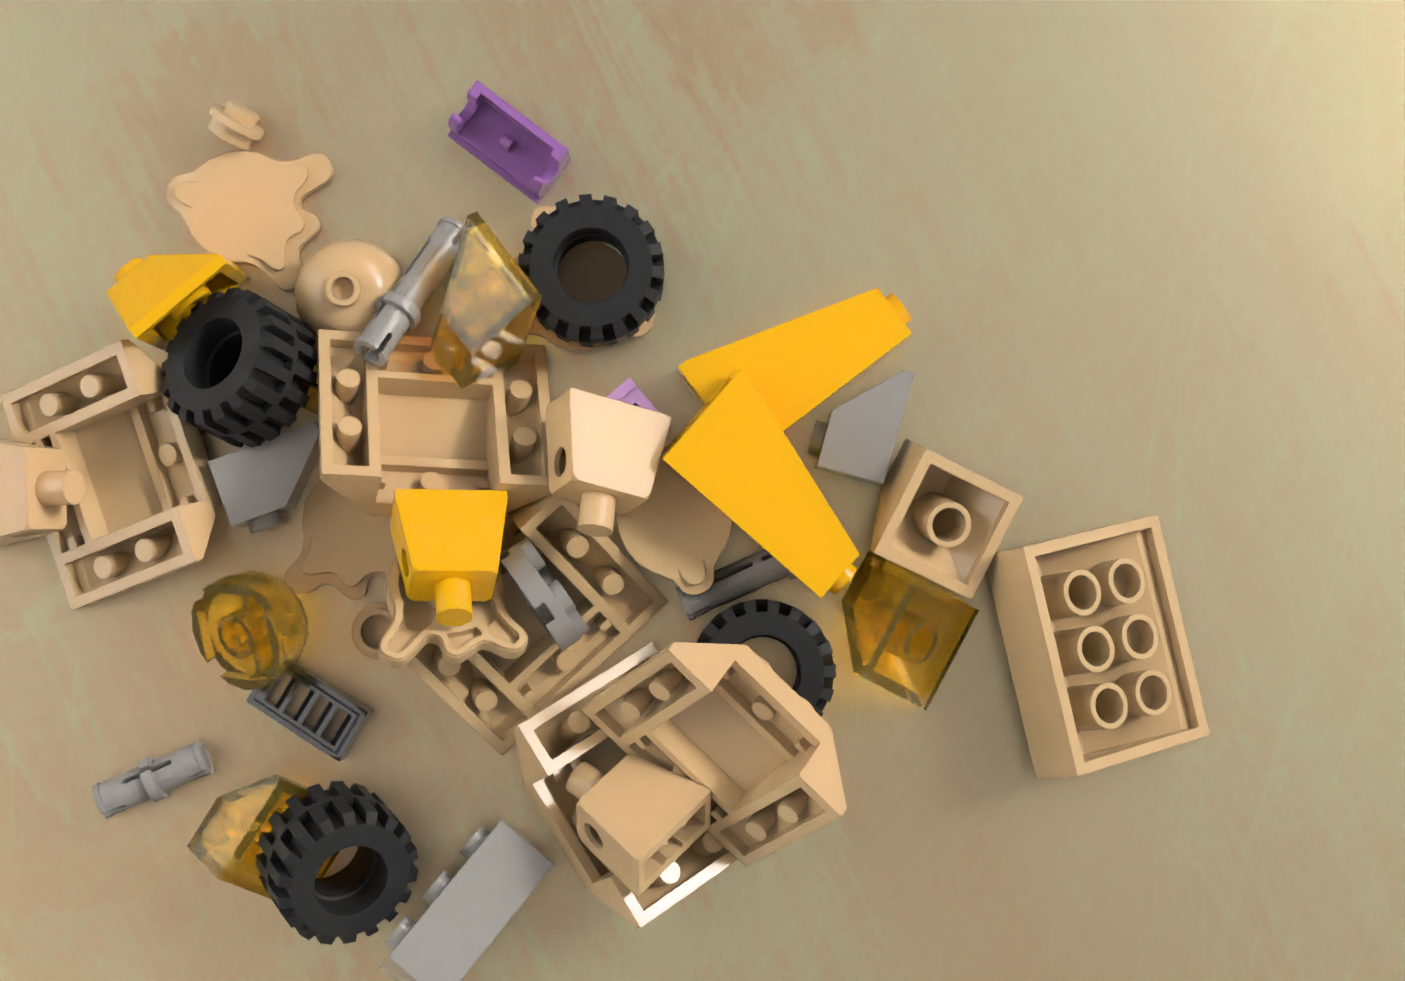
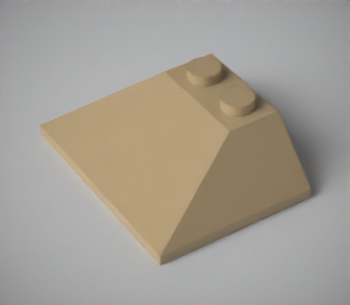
[317,329,551,517]
[0,339,221,610]
[407,494,669,756]
[514,642,738,929]
[581,642,847,867]

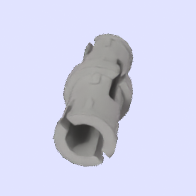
[92,740,214,819]

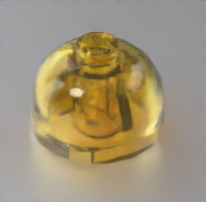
[191,571,309,690]

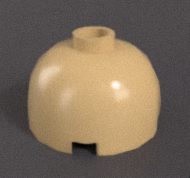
[294,239,404,339]

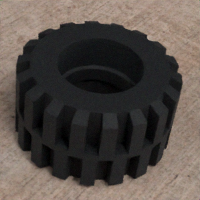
[518,194,665,347]
[161,288,318,448]
[696,599,836,717]
[256,781,418,945]

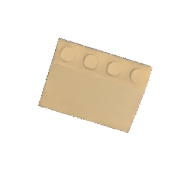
[987,514,1210,779]

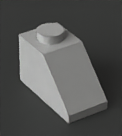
[808,370,914,486]
[208,422,319,534]

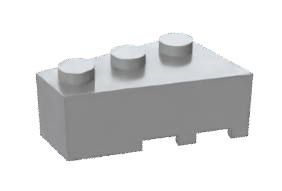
[380,820,554,981]

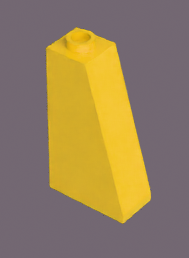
[678,288,912,432]
[661,369,860,598]

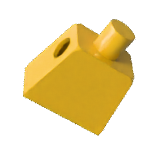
[390,489,508,626]

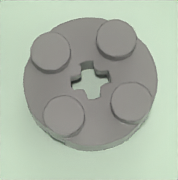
[500,537,589,651]

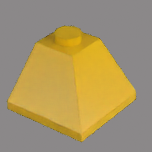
[106,254,249,350]

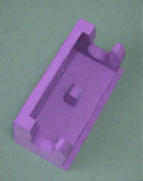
[448,80,572,205]

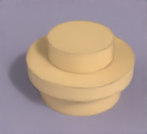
[208,100,264,150]
[351,603,392,660]

